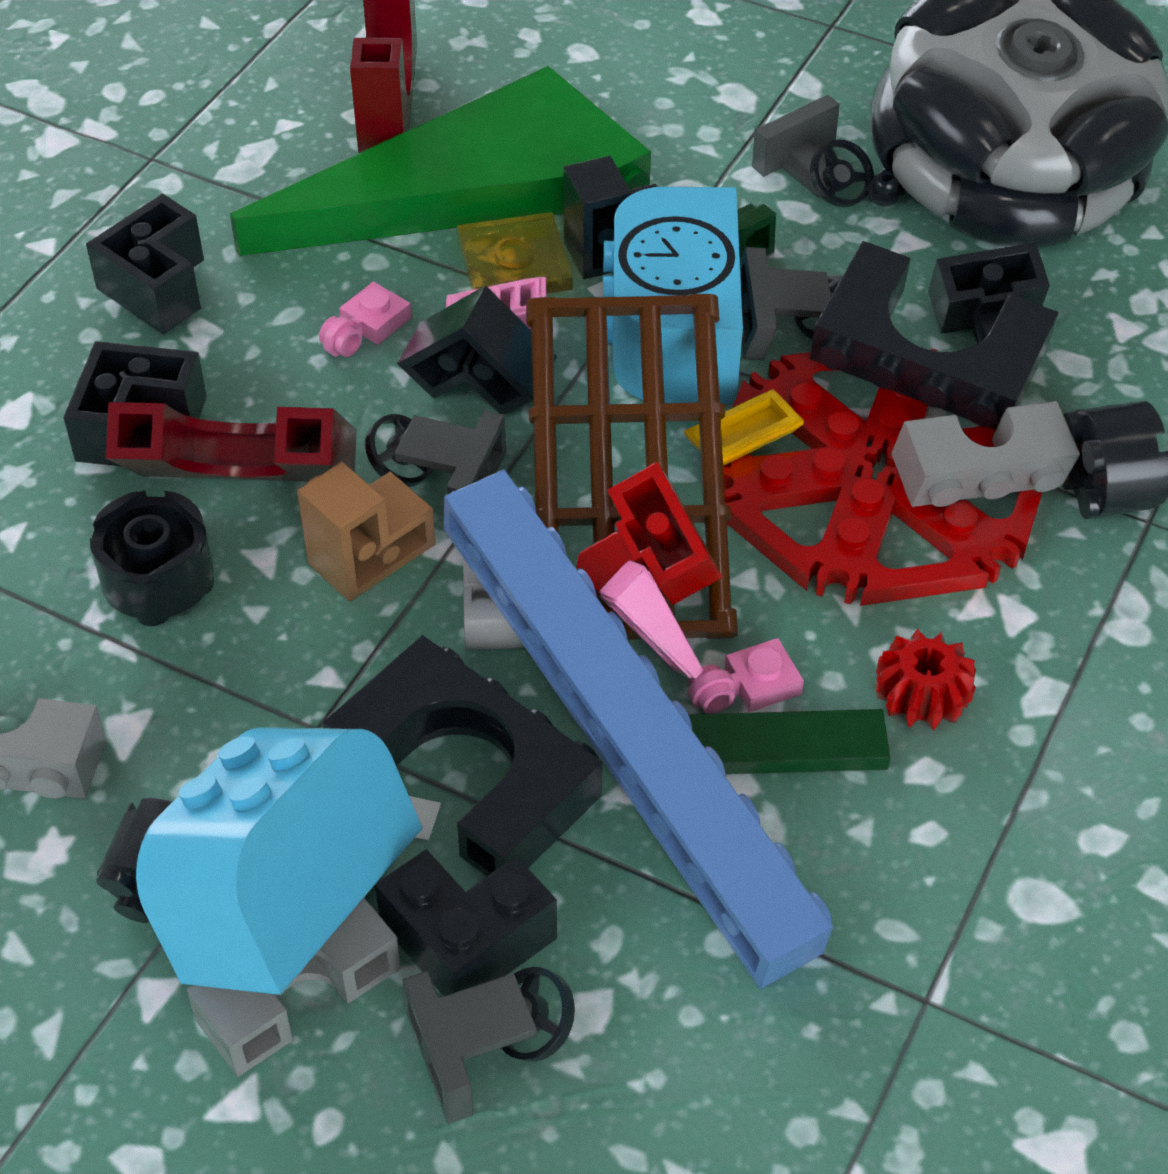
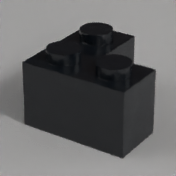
[563,155,658,280]
[86,193,204,335]
[397,285,557,415]
[63,341,207,467]
[375,849,557,996]

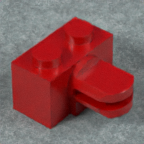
[577,462,723,605]

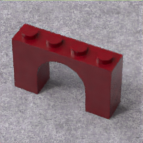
[350,0,417,154]
[106,402,357,481]

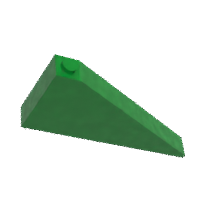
[230,66,651,256]

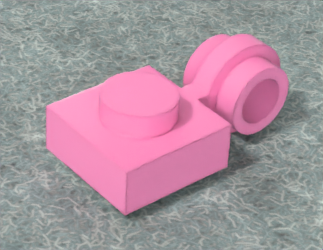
[319,281,412,357]
[688,638,804,714]

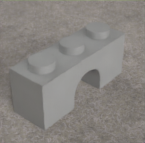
[891,401,1080,507]
[0,698,106,799]
[186,898,401,1078]

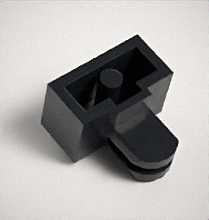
[928,242,1050,344]

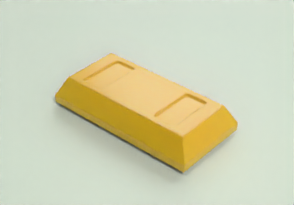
[684,389,804,466]

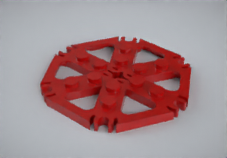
[724,348,1043,606]

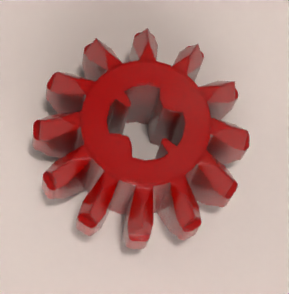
[875,628,976,731]

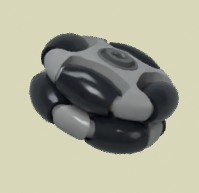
[870,0,1168,248]

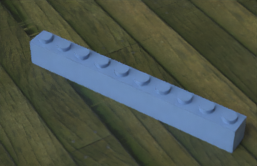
[444,469,833,990]

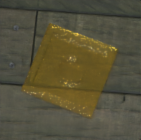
[457,212,573,294]

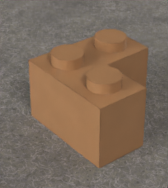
[297,462,436,602]

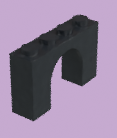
[809,241,1059,430]
[323,635,602,877]

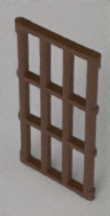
[526,294,738,640]

